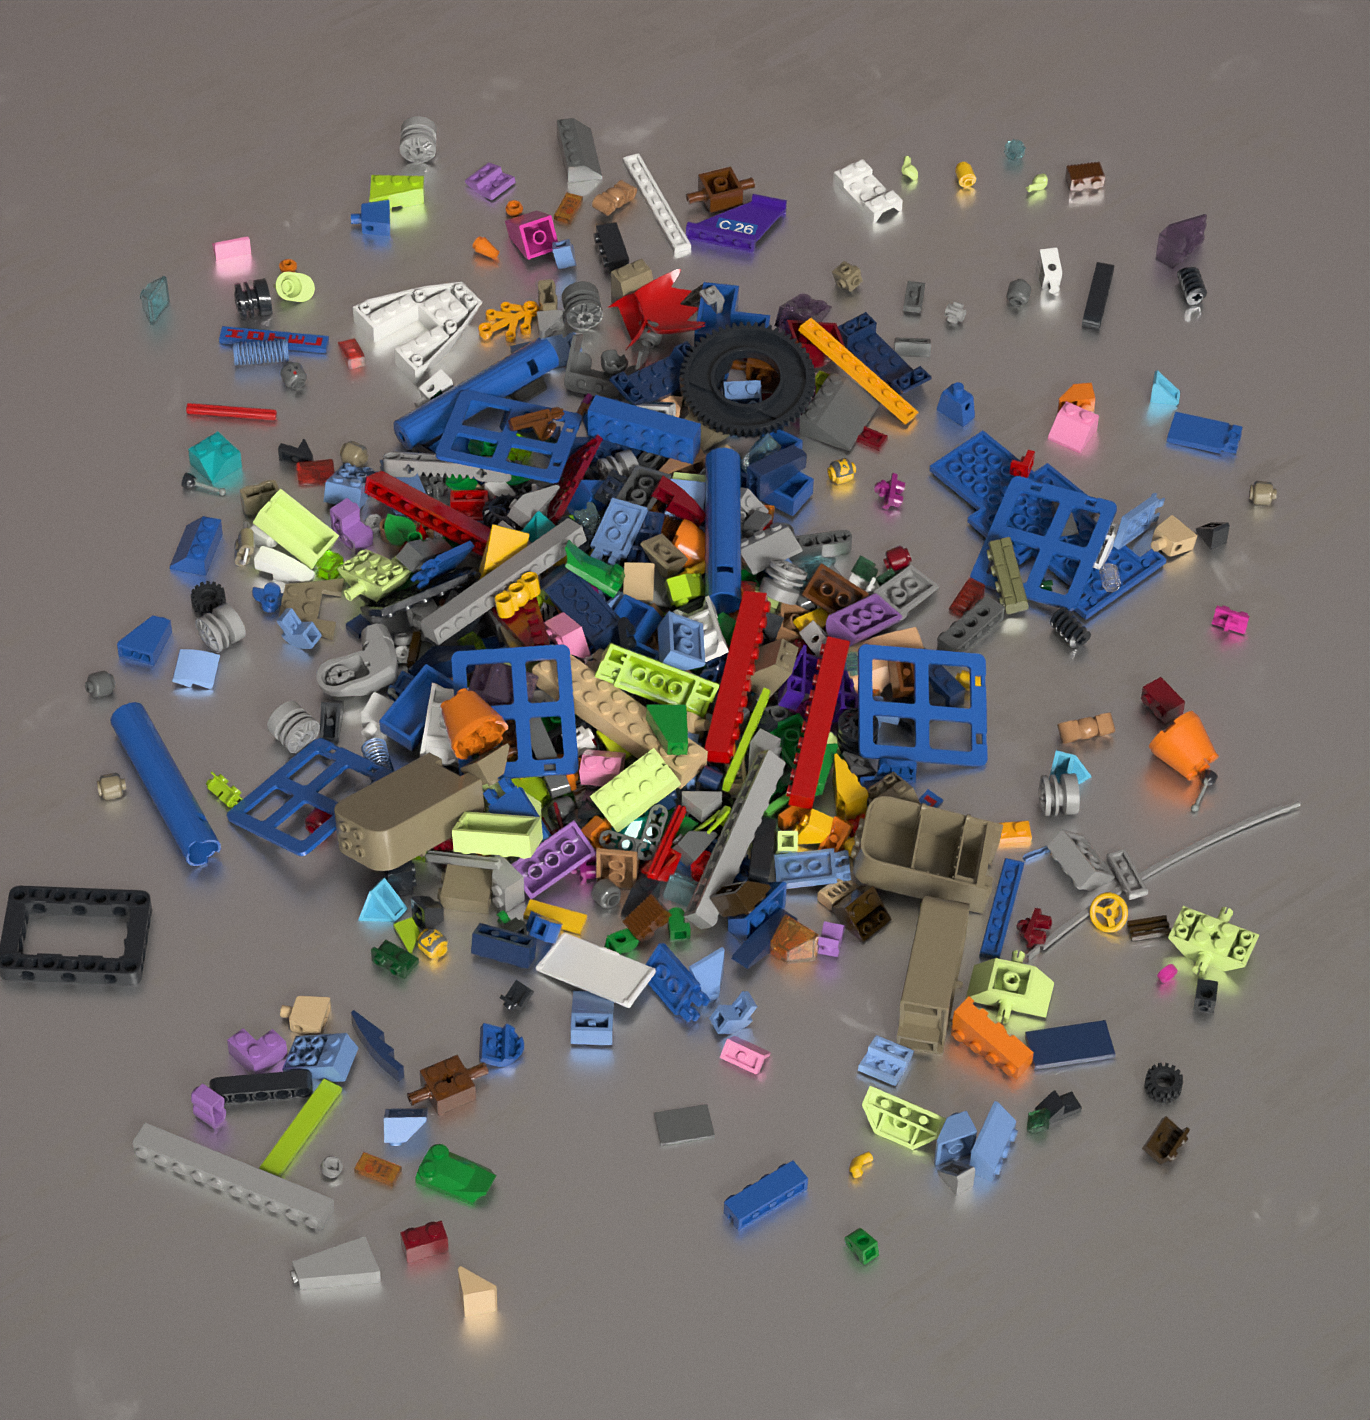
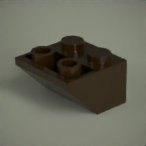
[710,881,771,917]
[832,885,892,942]

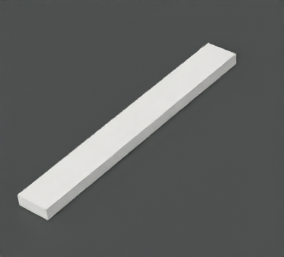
[623,153,691,253]

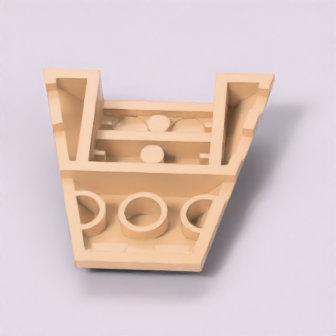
[846,627,924,695]

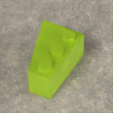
[369,175,425,210]
[664,573,705,608]

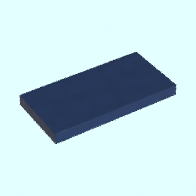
[1025,1020,1116,1070]

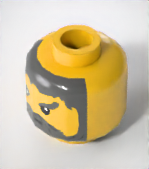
[827,458,856,484]
[418,928,448,959]

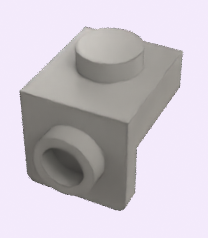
[700,285,724,314]

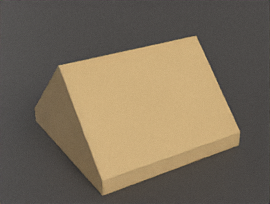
[623,563,655,603]
[458,1266,497,1317]

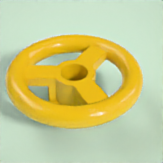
[1089,892,1128,933]

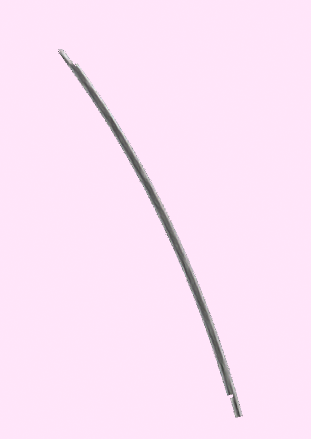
[1026,801,1300,961]

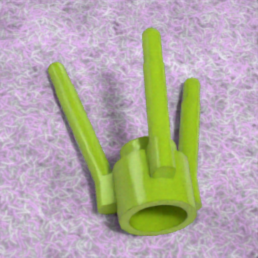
[694,806,732,834]

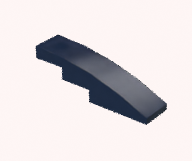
[623,511,665,583]
[731,909,798,969]
[351,1010,404,1082]

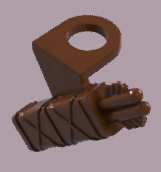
[508,407,565,441]

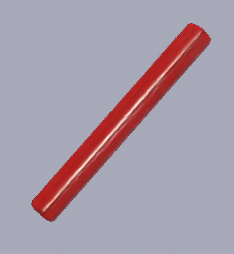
[186,403,277,420]
[646,805,686,880]

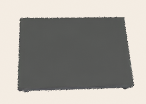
[654,1104,715,1146]

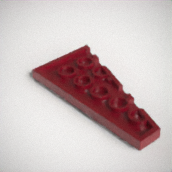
[545,434,603,526]
[490,597,550,647]

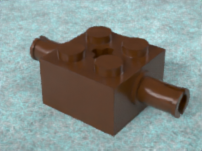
[686,166,755,213]
[731,358,780,393]
[407,1055,488,1115]

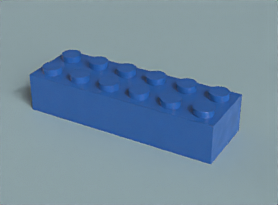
[588,395,701,464]

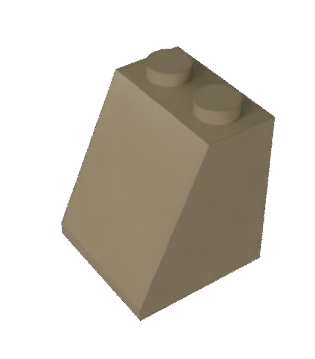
[611,259,653,312]
[750,638,798,698]

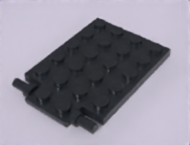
[360,566,481,619]

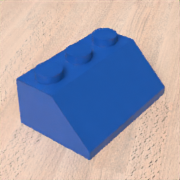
[170,516,223,576]
[728,881,787,942]

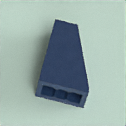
[746,444,807,501]
[408,645,479,678]

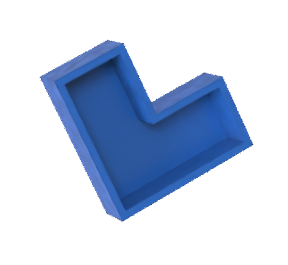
[694,282,770,347]
[741,429,814,516]
[588,594,663,661]
[379,664,489,751]

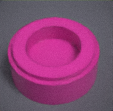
[1157,964,1178,983]

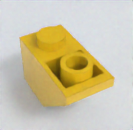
[792,809,833,845]

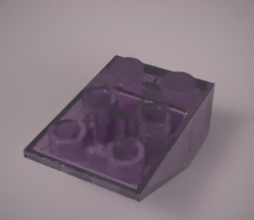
[1155,214,1207,269]
[774,294,832,330]
[468,663,539,706]

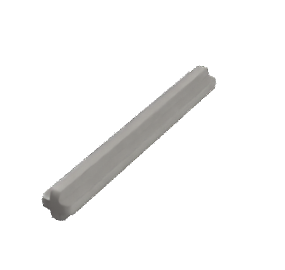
[425,850,503,870]

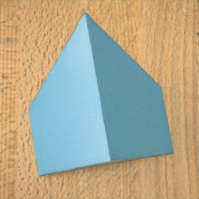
[1150,370,1180,406]
[1049,750,1092,784]
[358,878,408,922]

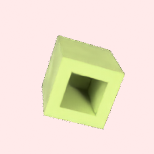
[774,831,798,854]

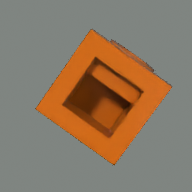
[581,815,612,850]

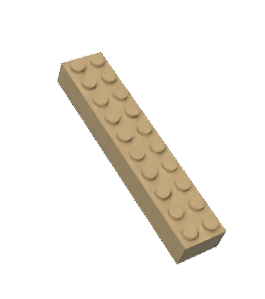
[532,654,708,789]

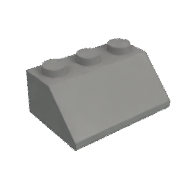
[741,522,803,575]
[1047,829,1116,891]

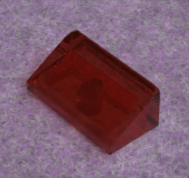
[296,459,335,486]

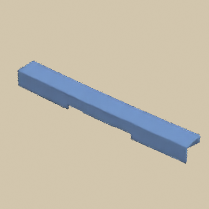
[1022,845,1050,862]

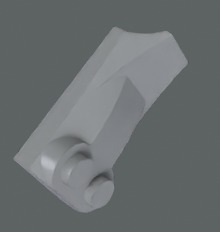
[872,565,939,620]

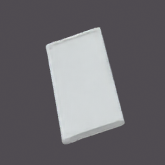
[536,932,656,1008]

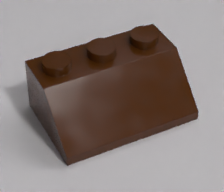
[801,563,869,614]

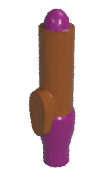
[576,393,592,416]

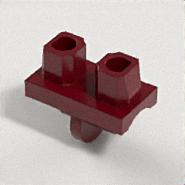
[1016,908,1052,949]

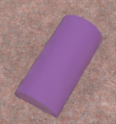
[826,593,903,647]
[511,820,596,900]

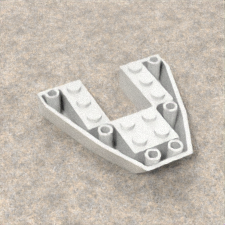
[353,282,482,385]

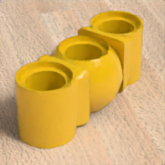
[495,572,541,618]

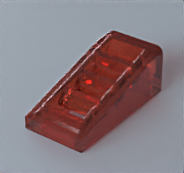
[338,338,366,370]
[949,578,985,617]

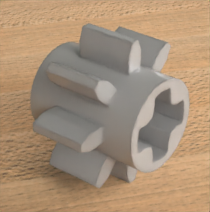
[945,301,966,324]

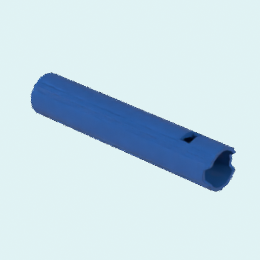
[393,337,559,451]
[705,448,742,614]
[110,702,221,866]

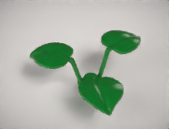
[445,439,531,491]
[384,514,460,593]

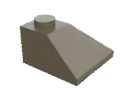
[640,534,688,579]
[460,743,509,786]

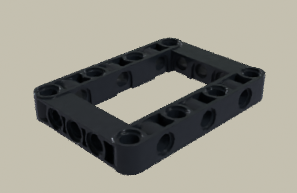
[0,885,152,985]

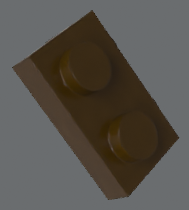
[1142,1116,1190,1165]

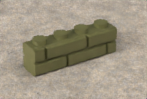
[986,537,1029,615]

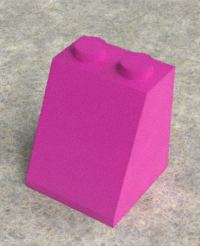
[505,210,558,259]

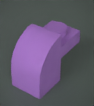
[818,921,845,957]

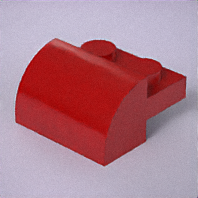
[450,490,488,521]

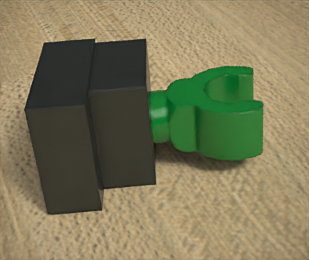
[496,910,527,935]

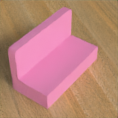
[212,236,251,261]
[720,1036,771,1075]

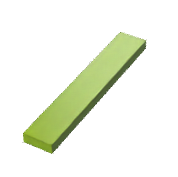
[722,688,771,792]
[259,1079,342,1177]

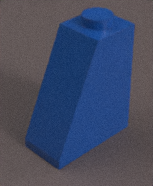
[117,615,172,666]

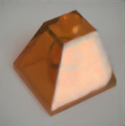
[770,914,819,964]

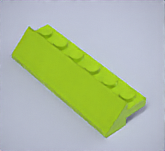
[594,643,719,718]

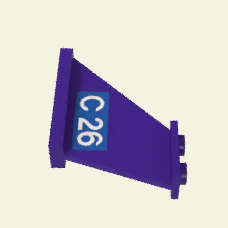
[686,194,787,253]

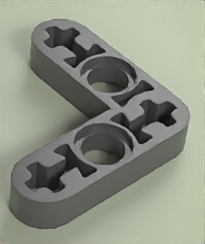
[599,804,668,861]

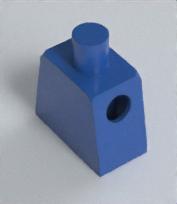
[351,200,390,236]
[937,382,975,427]

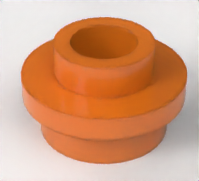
[505,200,523,216]
[279,259,297,273]

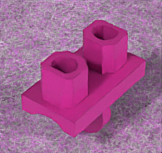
[1212,605,1250,634]

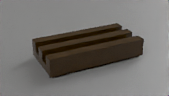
[407,631,422,673]
[1127,915,1171,941]

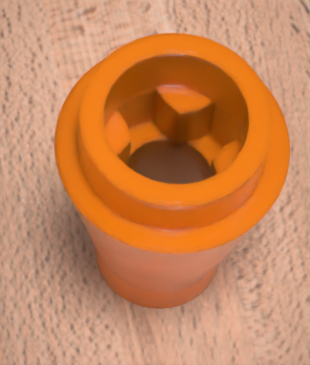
[472,236,500,260]

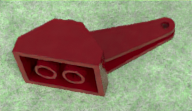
[743,320,845,368]

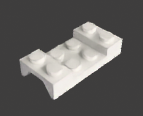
[834,159,903,223]
[674,596,729,662]
[420,683,471,767]

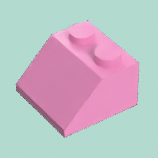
[1048,401,1099,453]
[544,612,591,658]
[579,749,626,786]

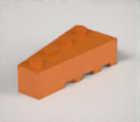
[951,996,1034,1079]

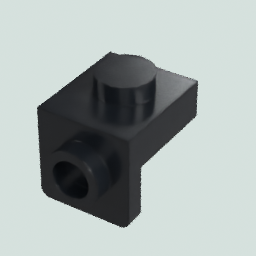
[499,980,534,1012]

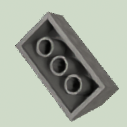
[557,118,602,183]
[616,465,671,511]

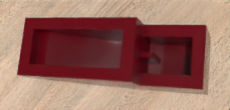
[651,476,705,527]

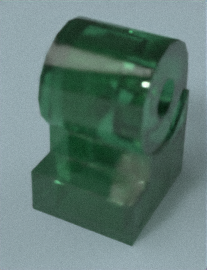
[851,555,878,582]

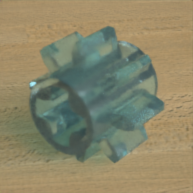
[1004,139,1026,161]
[844,651,858,676]

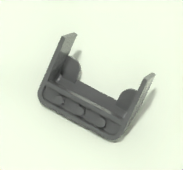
[564,333,649,402]

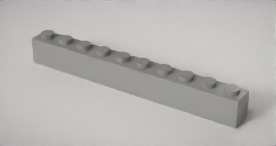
[420,518,587,645]
[684,749,786,930]
[133,1123,334,1230]

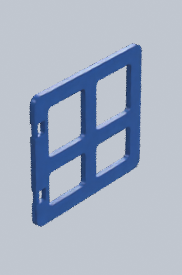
[435,391,582,483]
[970,476,1117,611]
[451,644,579,779]
[858,644,988,767]
[226,738,393,856]

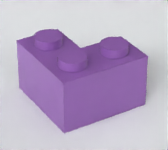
[330,498,373,555]
[227,1028,288,1074]

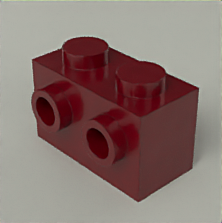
[1141,677,1185,724]
[400,1220,449,1263]

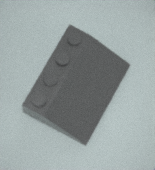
[800,372,881,451]

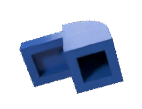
[526,911,563,944]

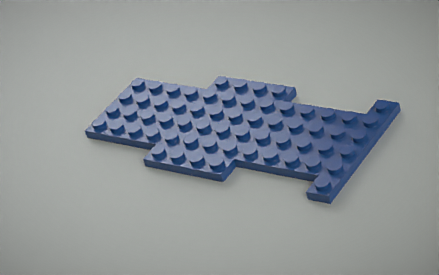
[929,430,1166,620]

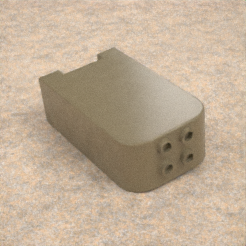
[334,752,485,871]
[851,796,1003,914]
[896,896,970,1055]

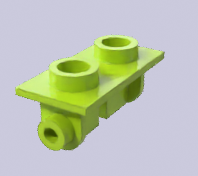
[206,772,243,808]

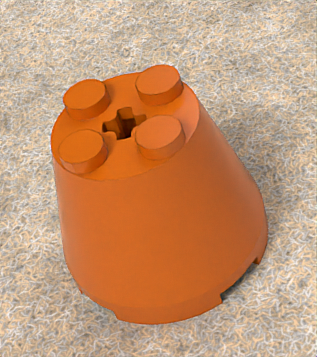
[672,519,705,568]
[440,688,508,760]
[1149,711,1219,781]

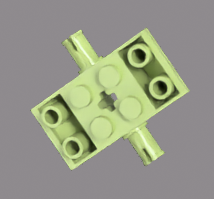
[337,549,411,602]
[1168,906,1259,976]
[966,950,1054,1024]

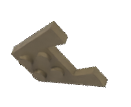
[279,578,345,641]

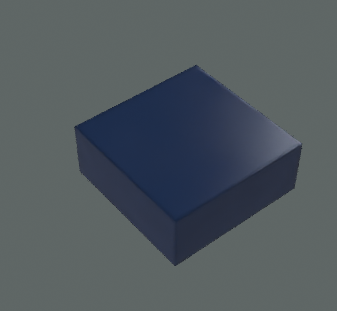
[346,614,373,639]

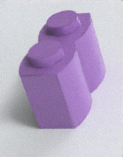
[191,1083,226,1129]

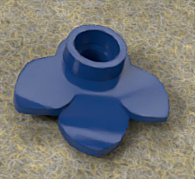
[252,582,283,613]

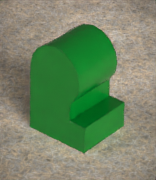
[667,907,691,941]
[604,928,639,955]
[844,1228,879,1265]

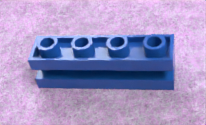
[723,1160,808,1231]

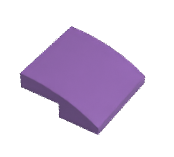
[465,162,516,200]

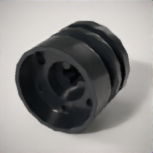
[234,278,273,320]
[837,708,879,757]

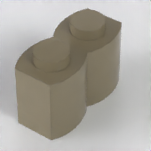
[538,279,558,311]
[240,480,280,515]

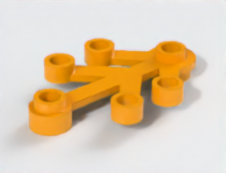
[478,301,540,343]

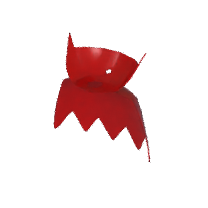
[607,269,705,351]

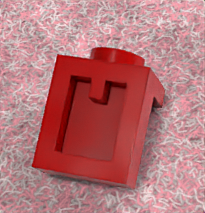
[1010,450,1035,478]
[690,850,712,883]

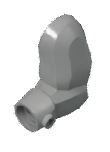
[316,623,399,697]

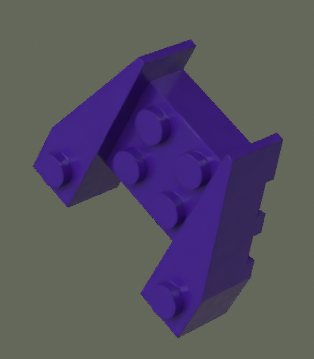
[778,645,858,723]

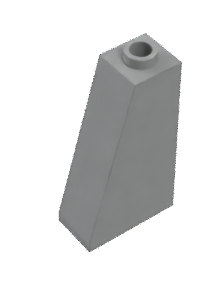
[290,1236,381,1290]

